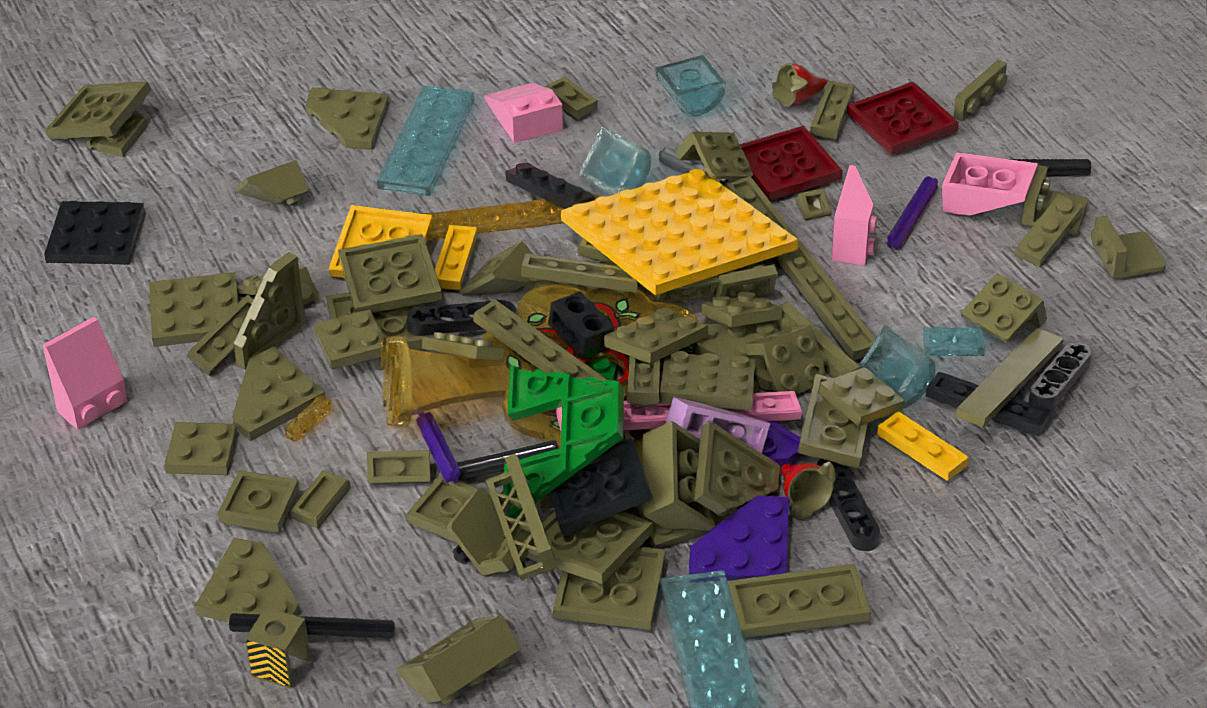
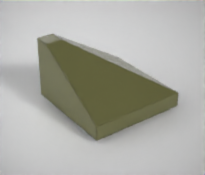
[795,188,832,220]

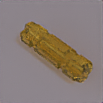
[284,395,331,441]

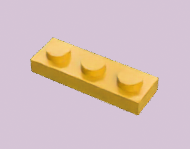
[435,225,477,290]
[877,411,969,481]

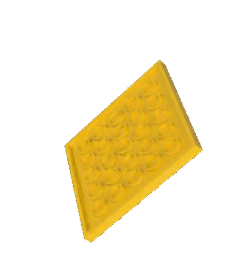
[561,169,798,295]

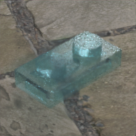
[923,327,985,356]

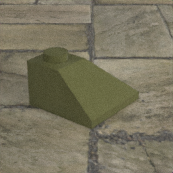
[235,160,309,206]
[459,241,536,295]

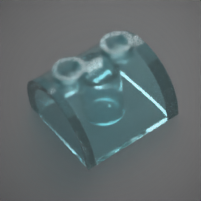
[655,55,726,117]
[578,125,651,194]
[859,325,935,408]

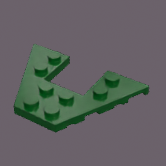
[502,365,624,518]

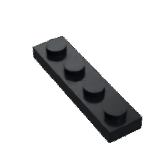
[505,163,595,209]
[925,371,1052,437]

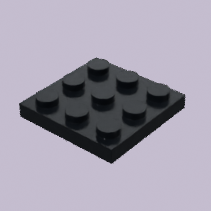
[44,201,145,265]
[550,437,653,536]

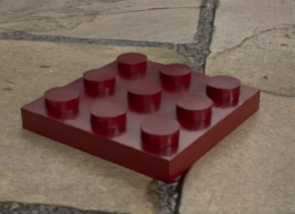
[847,81,959,155]
[740,125,843,201]

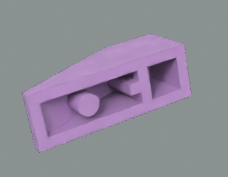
[666,397,770,453]

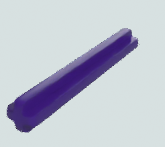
[887,176,938,249]
[416,411,462,484]

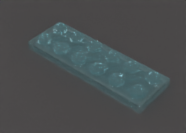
[377,86,474,196]
[660,570,761,708]

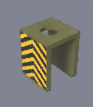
[246,607,310,688]

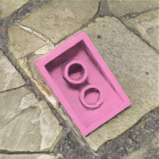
[484,83,563,143]
[942,152,1038,216]
[832,165,877,266]
[43,317,128,430]

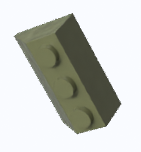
[642,421,714,530]
[396,614,521,704]

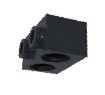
[548,291,615,360]

